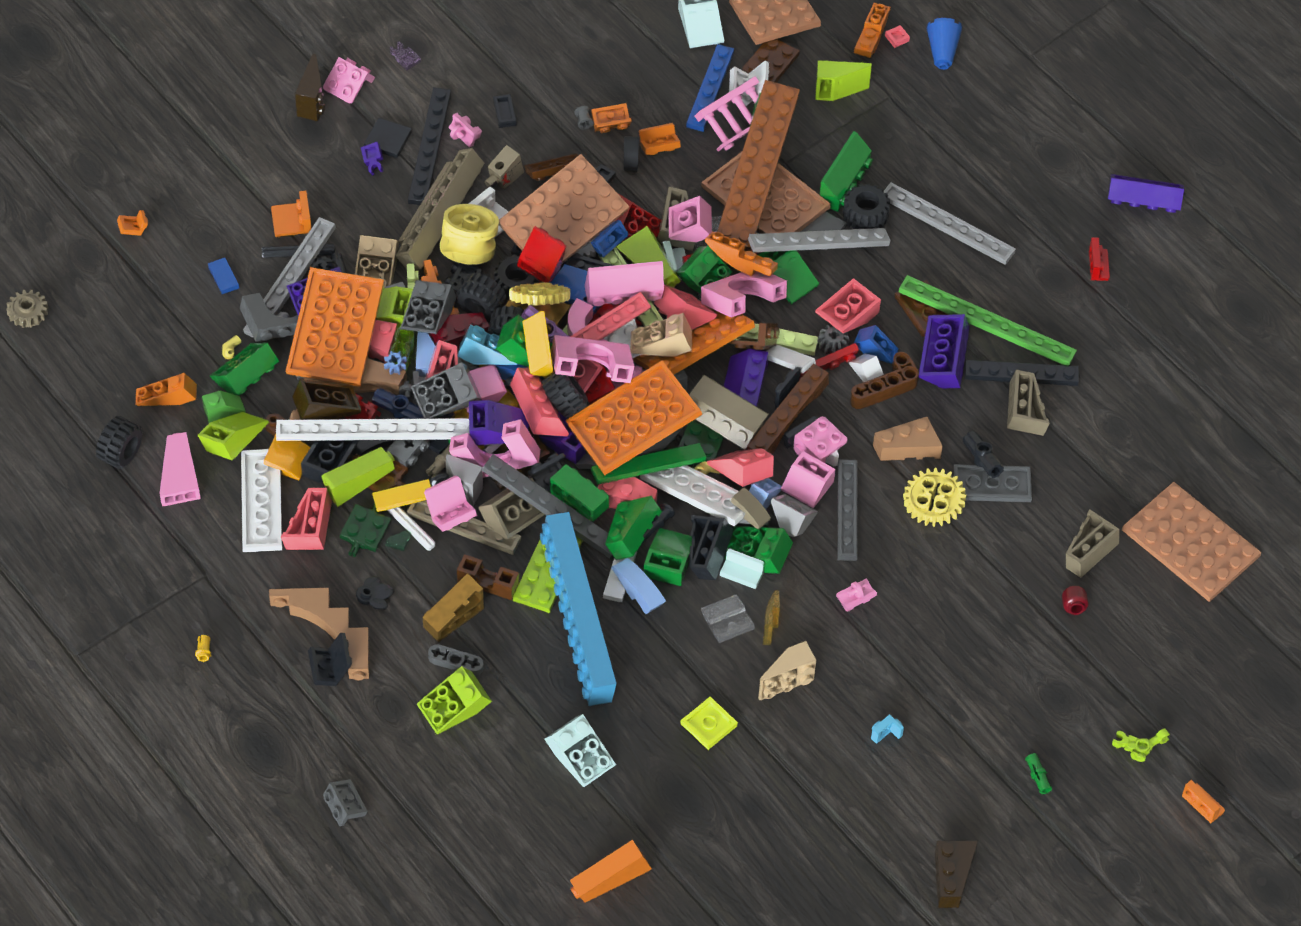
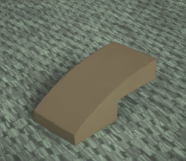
[731,488,771,530]

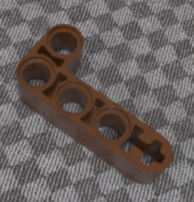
[850,352,919,409]

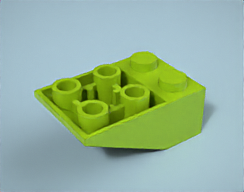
[815,61,872,101]
[376,286,413,332]
[198,412,269,460]
[417,666,492,734]

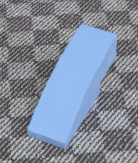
[611,558,666,615]

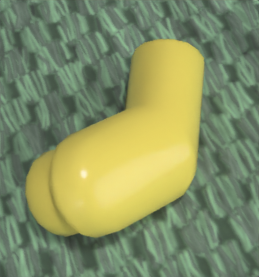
[222,335,241,359]
[694,461,720,475]

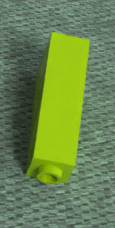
[617,226,681,287]
[321,447,395,507]

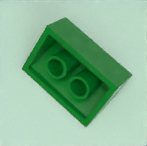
[210,343,279,395]

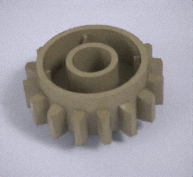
[6,290,48,328]

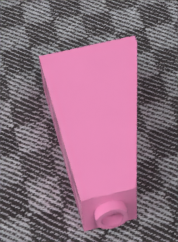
[160,432,200,506]

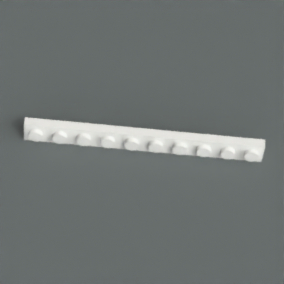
[276,419,470,441]

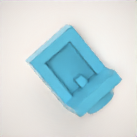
[871,714,904,744]

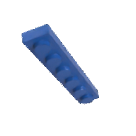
[686,44,734,132]

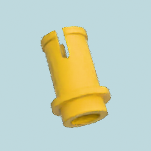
[195,635,211,662]

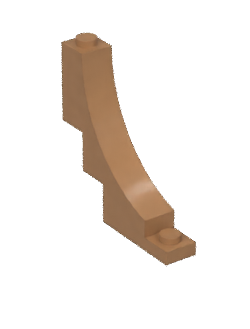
[269,588,369,680]

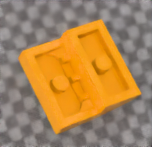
[264,435,311,480]

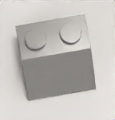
[446,454,483,506]

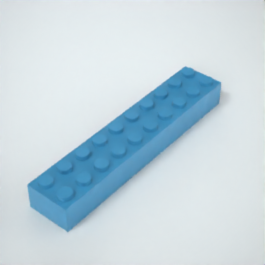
[540,512,617,706]

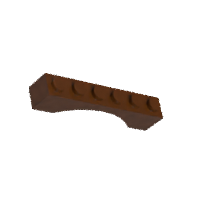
[747,363,829,455]

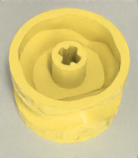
[440,204,499,265]

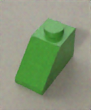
[202,391,246,423]

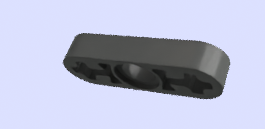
[428,644,484,676]

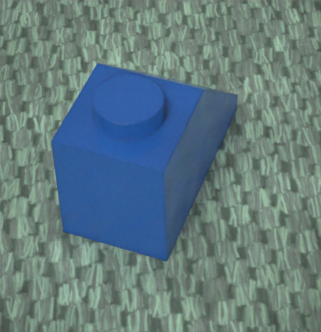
[853,325,899,364]

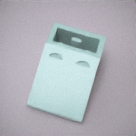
[678,0,724,48]
[545,714,616,787]

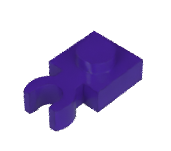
[361,142,383,176]

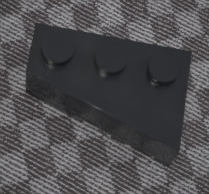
[689,515,734,580]

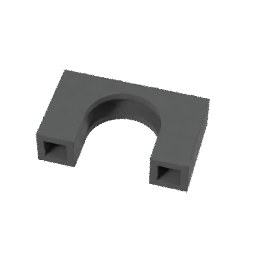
[240,293,299,342]

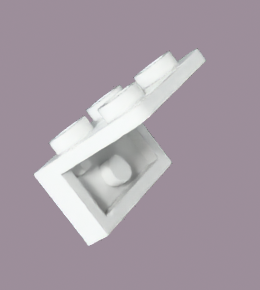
[729,61,769,106]

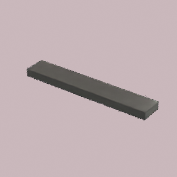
[837,459,857,561]

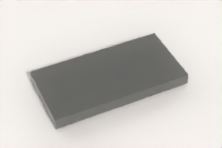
[953,464,1032,502]

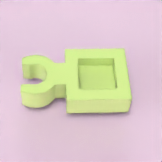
[407,263,419,289]

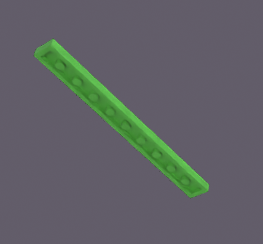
[899,275,1077,366]

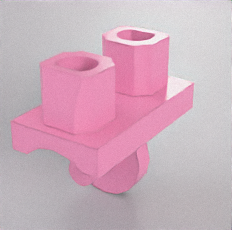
[449,113,482,147]
[836,578,877,612]

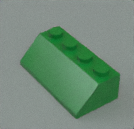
[820,131,873,212]

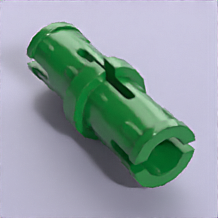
[1025,753,1052,794]

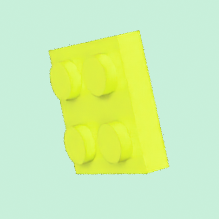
[681,697,738,750]

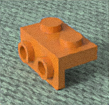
[591,103,632,133]
[639,123,681,155]
[1182,780,1225,823]

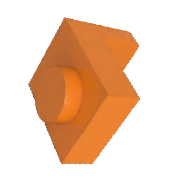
[117,210,148,236]

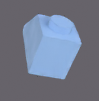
[749,478,782,509]

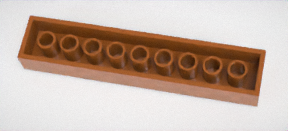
[717,80,800,251]

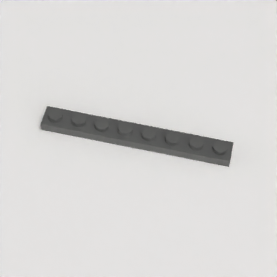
[482,454,612,559]

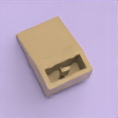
[355,235,399,288]
[630,313,692,357]
[759,641,816,700]

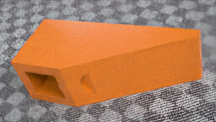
[136,373,197,406]

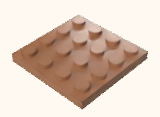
[729,0,821,45]

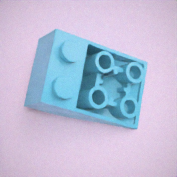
[457,324,517,365]

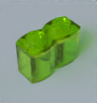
[390,326,415,371]

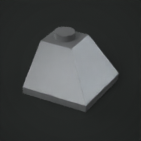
[771,494,818,537]

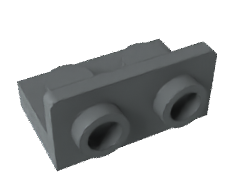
[323,779,368,826]

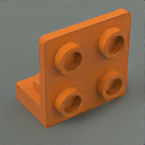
[271,191,311,237]

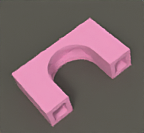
[701,271,787,318]
[551,335,634,383]
[449,419,540,478]

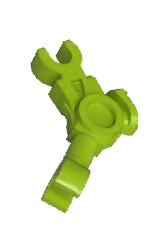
[1112,728,1170,762]

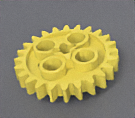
[509,282,570,306]
[903,468,966,527]

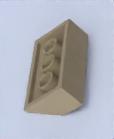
[689,375,769,450]

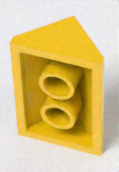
[522,311,553,378]

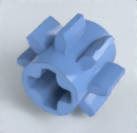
[384,351,407,375]

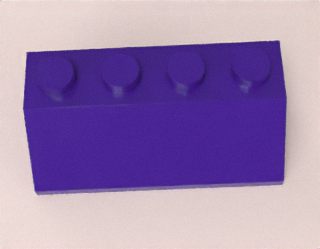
[1108,174,1184,213]
[919,314,970,388]
[724,349,768,407]

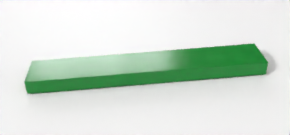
[591,443,706,484]

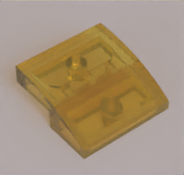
[763,590,780,645]

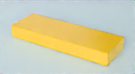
[372,479,431,512]

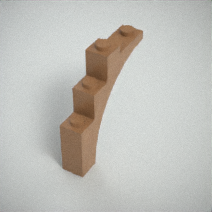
[290,358,407,420]

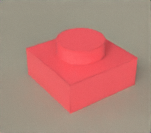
[885,25,910,48]

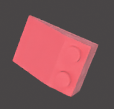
[815,278,881,333]
[707,448,774,487]

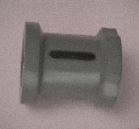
[574,106,594,130]

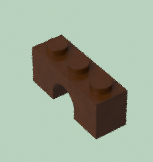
[457,554,519,601]

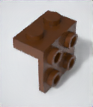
[730,323,780,350]

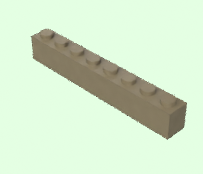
[395,148,484,270]

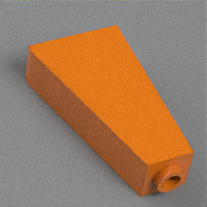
[570,840,652,903]

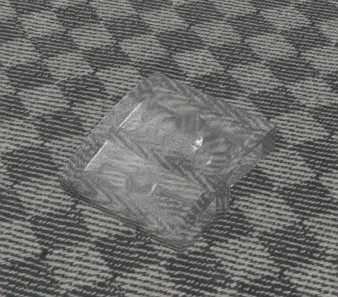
[701,594,755,643]

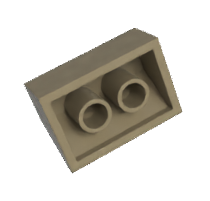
[478,478,545,539]

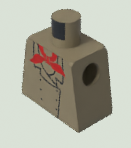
[484,145,524,189]

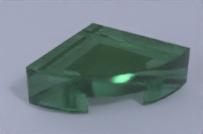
[386,531,411,551]

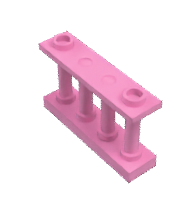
[695,76,759,152]

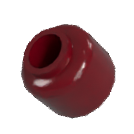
[1062,586,1089,615]

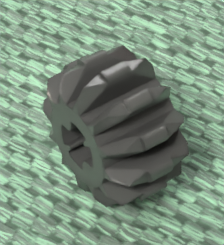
[817,325,850,354]

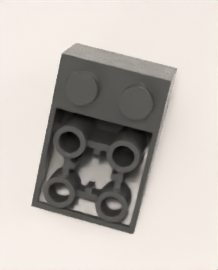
[401,280,456,334]
[411,362,482,419]

